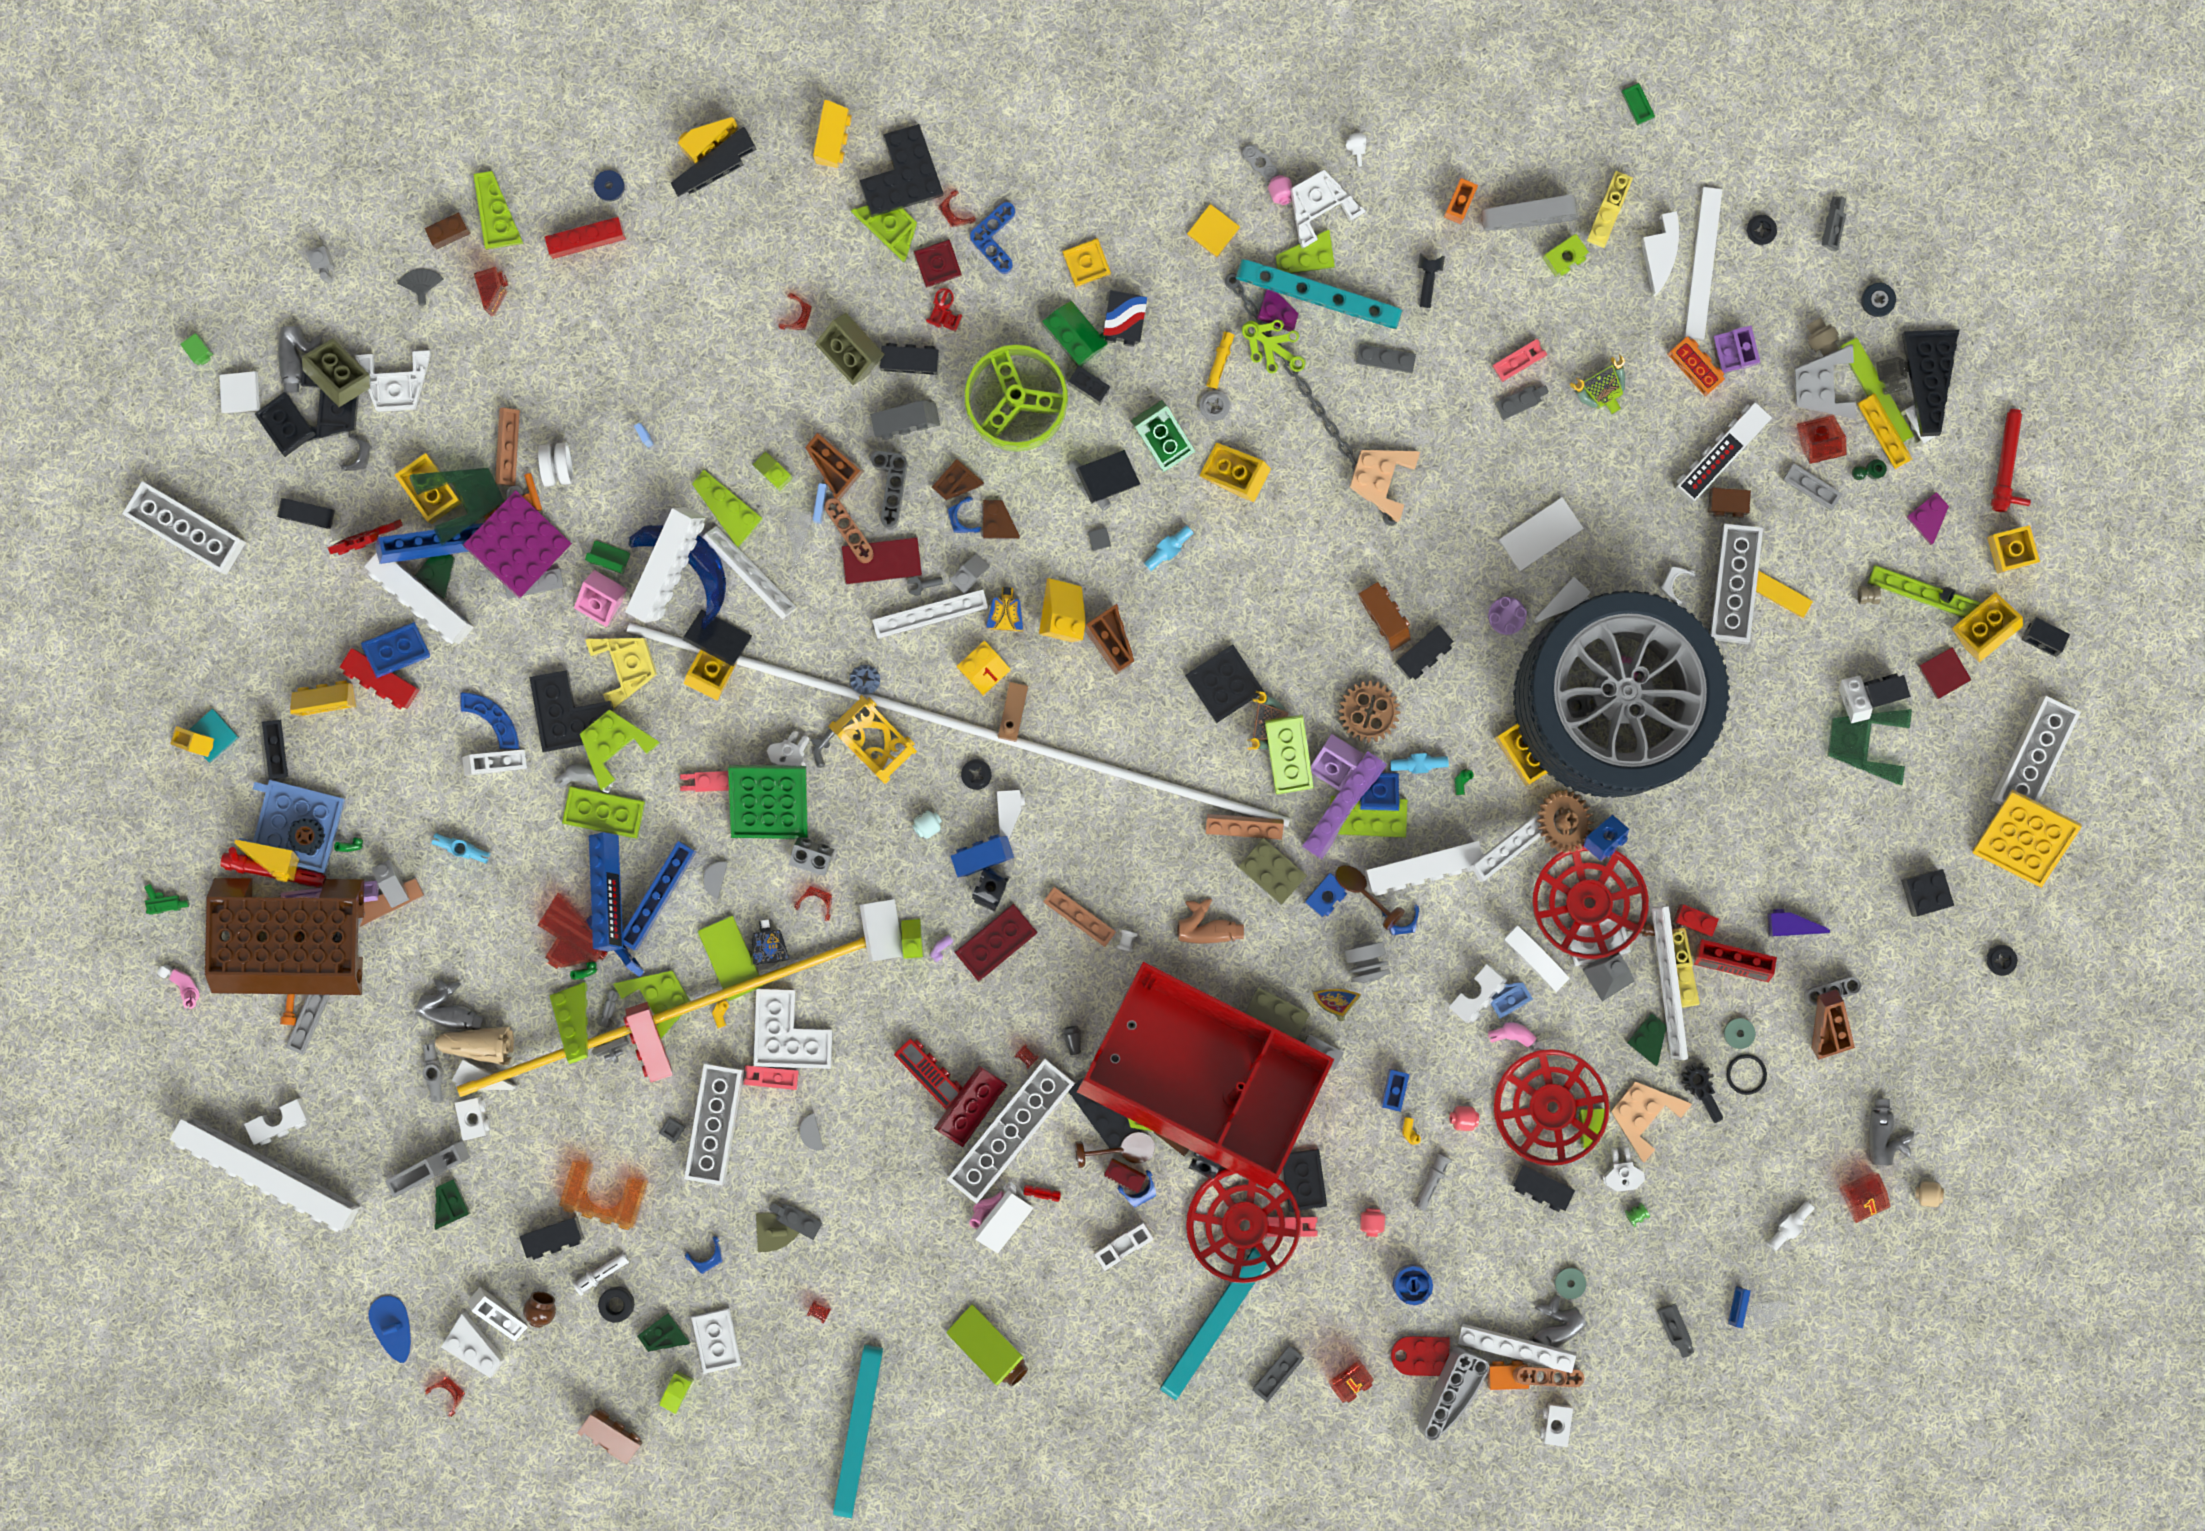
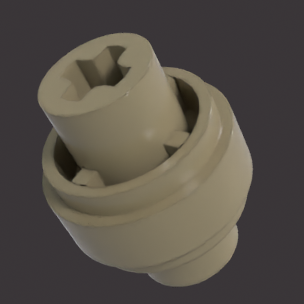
[1806,317,1840,356]

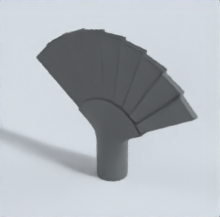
[397,269,444,306]

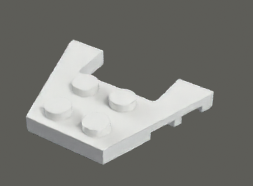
[1290,170,1365,248]
[355,351,431,412]

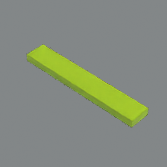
[1839,337,1914,442]
[1867,565,1982,618]

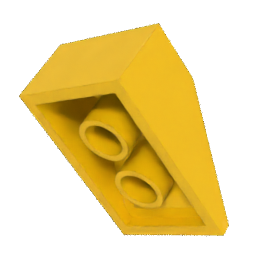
[677,117,739,164]
[1199,442,1271,502]
[1039,578,1086,642]
[234,839,299,882]

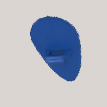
[368,1296,411,1363]

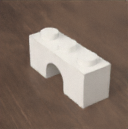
[1449,964,1507,1023]
[244,1098,311,1146]
[1094,1221,1154,1271]

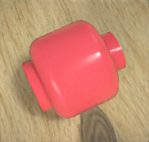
[1449,1106,1479,1132]
[1360,1208,1385,1237]

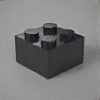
[1863,673,1911,708]
[1901,869,1954,917]

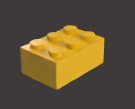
[394,453,463,524]
[1494,723,1548,786]

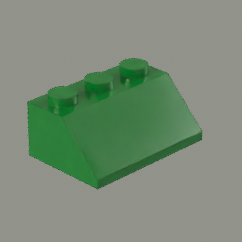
[1042,301,1108,367]

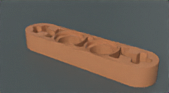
[825,498,874,563]
[1513,1366,1585,1387]

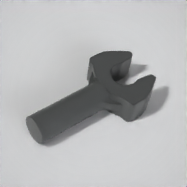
[907,576,943,596]

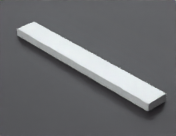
[1684,187,1722,340]
[1652,906,1688,1060]

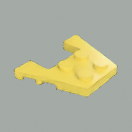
[585,638,657,709]

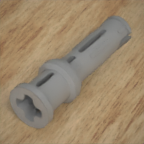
[1414,1153,1453,1211]

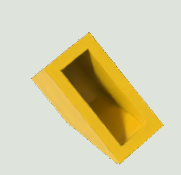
[170,726,214,757]

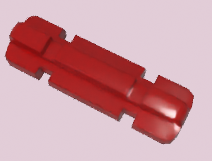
[1023,1185,1061,1202]

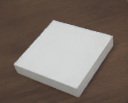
[219,371,260,414]

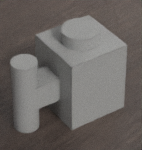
[306,246,335,284]

